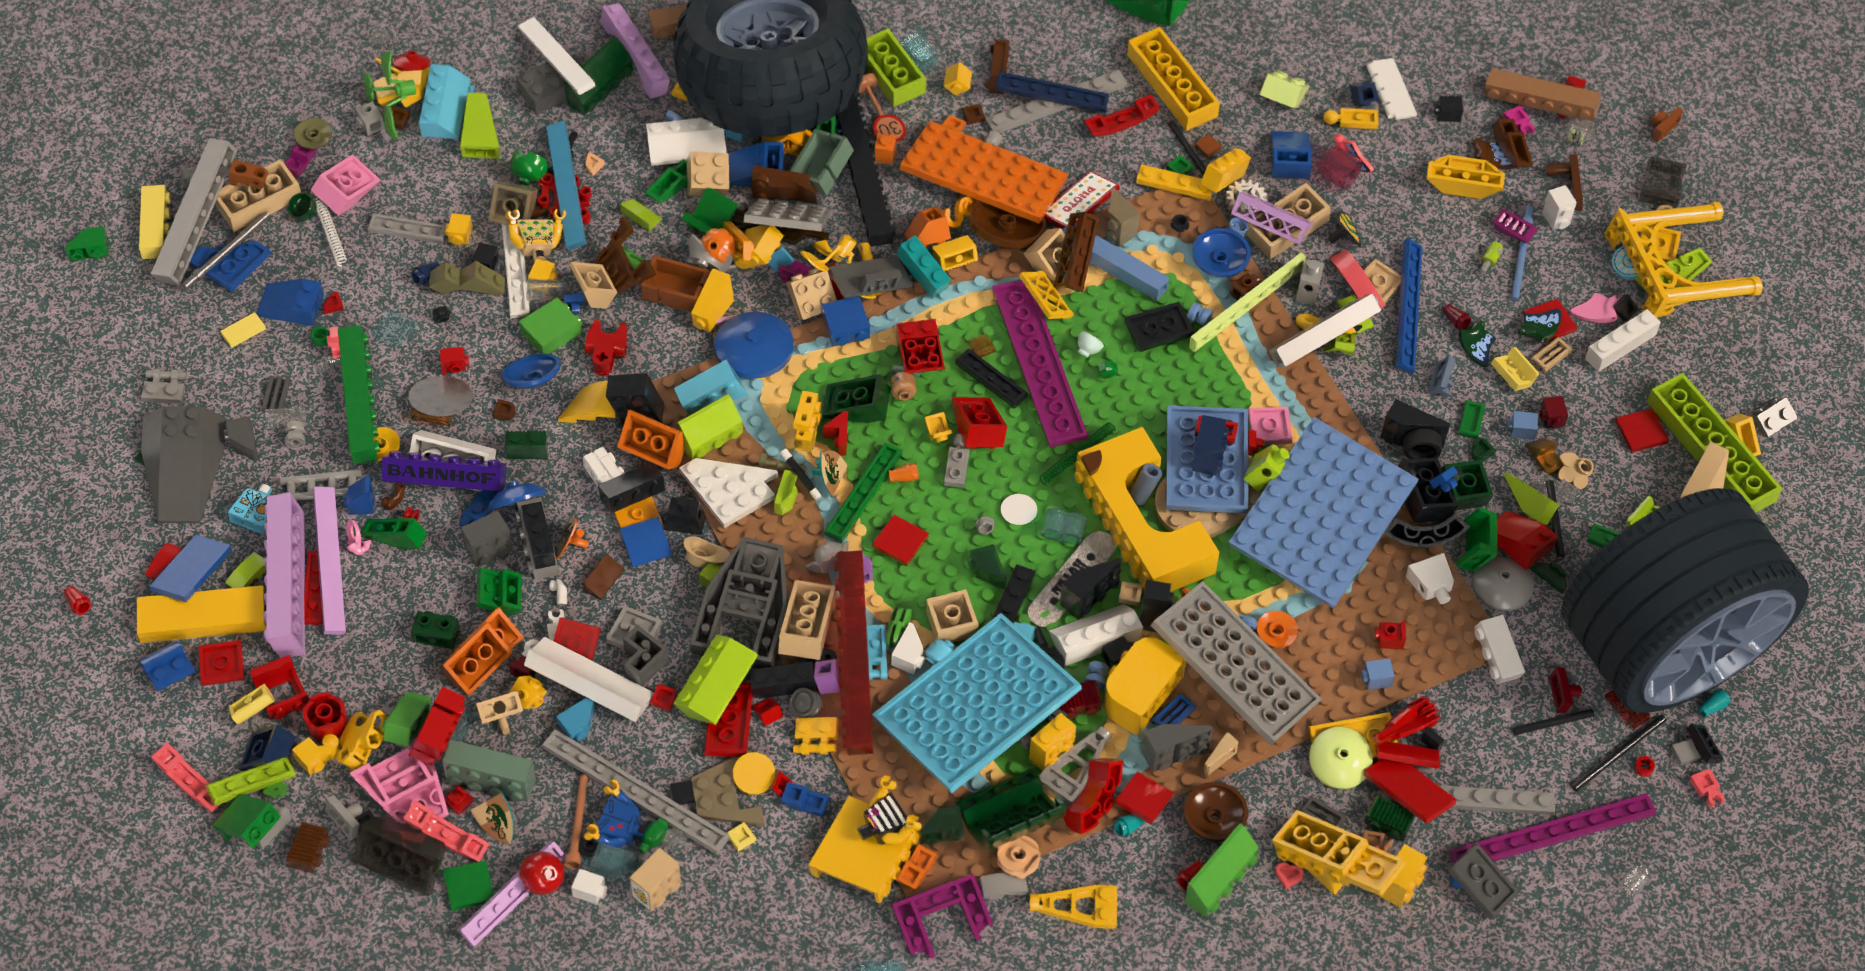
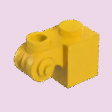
[292,734,341,776]

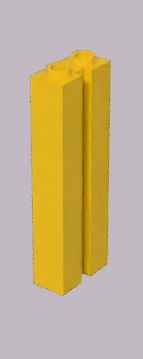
[137,585,267,643]

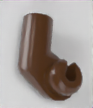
[381,483,406,510]

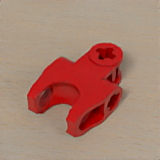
[585,319,628,376]

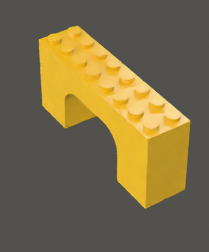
[1074,427,1219,594]

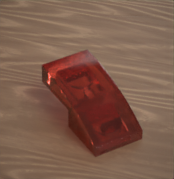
[1605,690,1650,729]

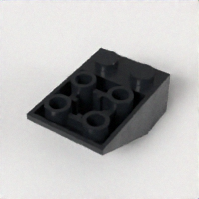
[1060,558,1122,620]

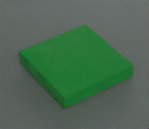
[443,860,494,911]

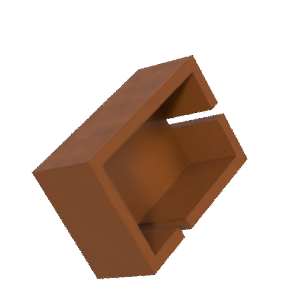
[641,255,710,312]

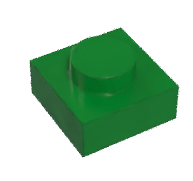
[1166,155,1194,175]

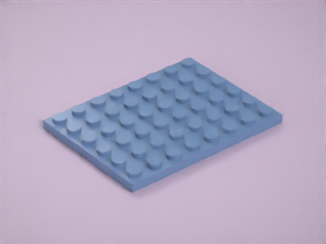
[1228,417,1419,609]

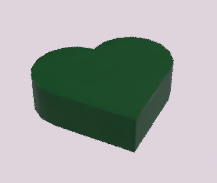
[1471,437,1496,462]

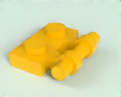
[793,717,839,755]

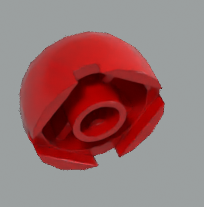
[519,851,565,895]

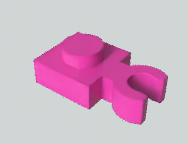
[1503,106,1535,137]

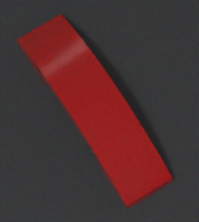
[1084,94,1160,136]

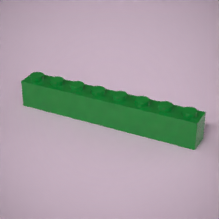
[338,325,380,465]

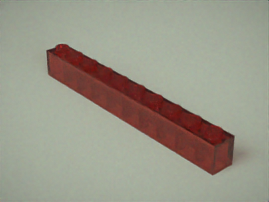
[834,550,874,755]

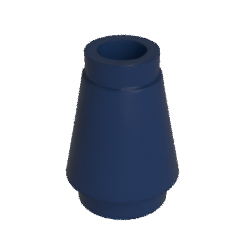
[411,261,440,285]

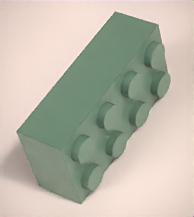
[442,740,536,802]

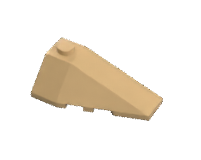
[1680,441,1729,498]

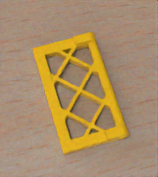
[1019,271,1074,319]

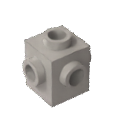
[355,101,385,136]

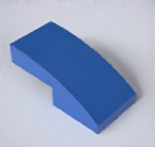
[781,782,830,817]

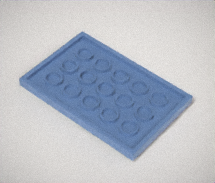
[1166,405,1248,513]

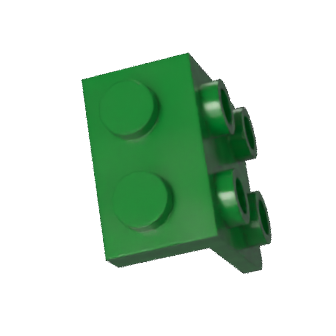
[682,188,738,236]

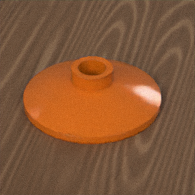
[1256,611,1298,648]

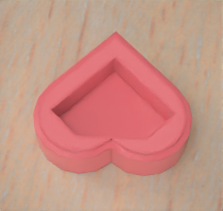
[1275,862,1304,889]

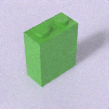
[519,297,582,354]

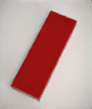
[1375,741,1441,769]

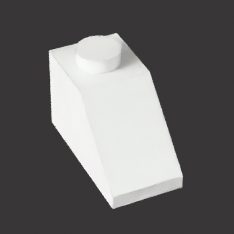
[891,623,925,675]

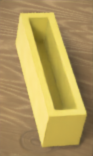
[139,185,171,259]

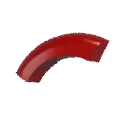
[1063,758,1123,834]

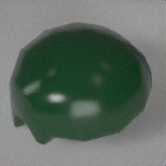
[287,193,317,221]

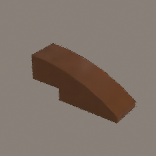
[1491,119,1533,168]

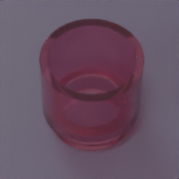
[1318,146,1363,190]

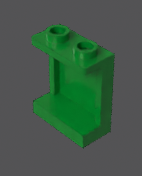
[1456,508,1497,572]
[212,793,281,848]

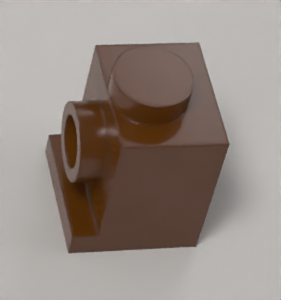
[1229,272,1261,301]

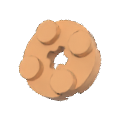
[997,835,1040,879]

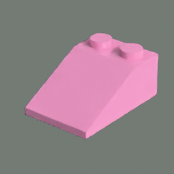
[311,154,380,216]

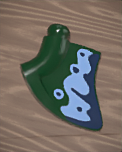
[1517,309,1561,343]
[1458,320,1496,368]

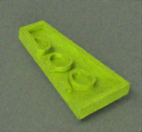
[1634,248,1713,292]

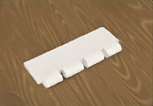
[1366,58,1417,120]

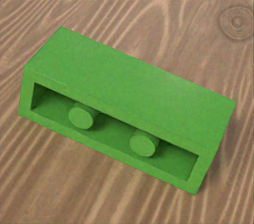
[382,691,431,746]

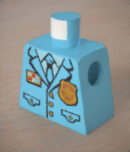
[228,484,272,535]

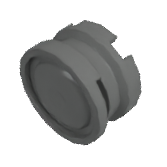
[789,688,823,718]

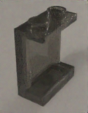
[1638,156,1687,208]

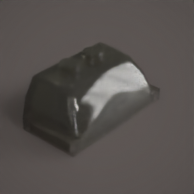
[352,816,446,896]

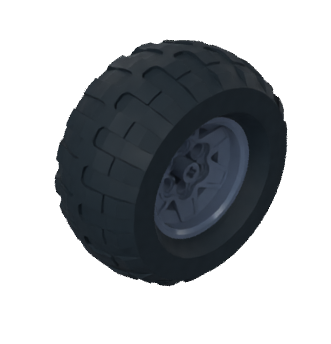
[673,0,868,136]

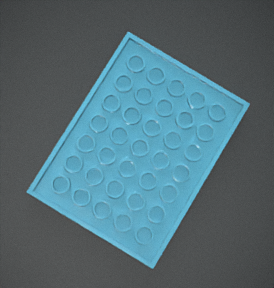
[872,613,1082,794]

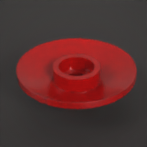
[393,51,431,71]

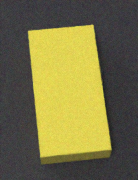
[221,312,266,348]

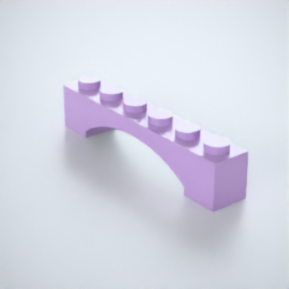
[600,3,670,99]

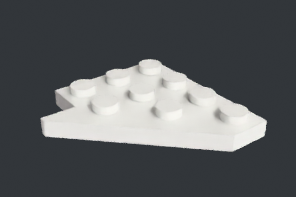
[679,458,778,528]

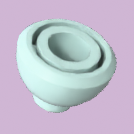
[1078,331,1104,358]

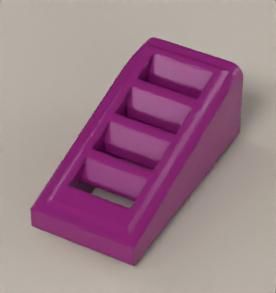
[1493,209,1538,244]

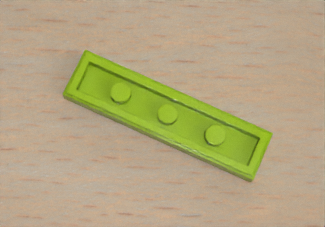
[206,756,295,806]

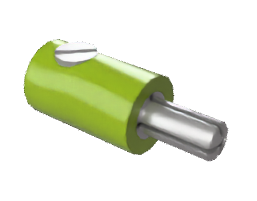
[1479,241,1504,274]

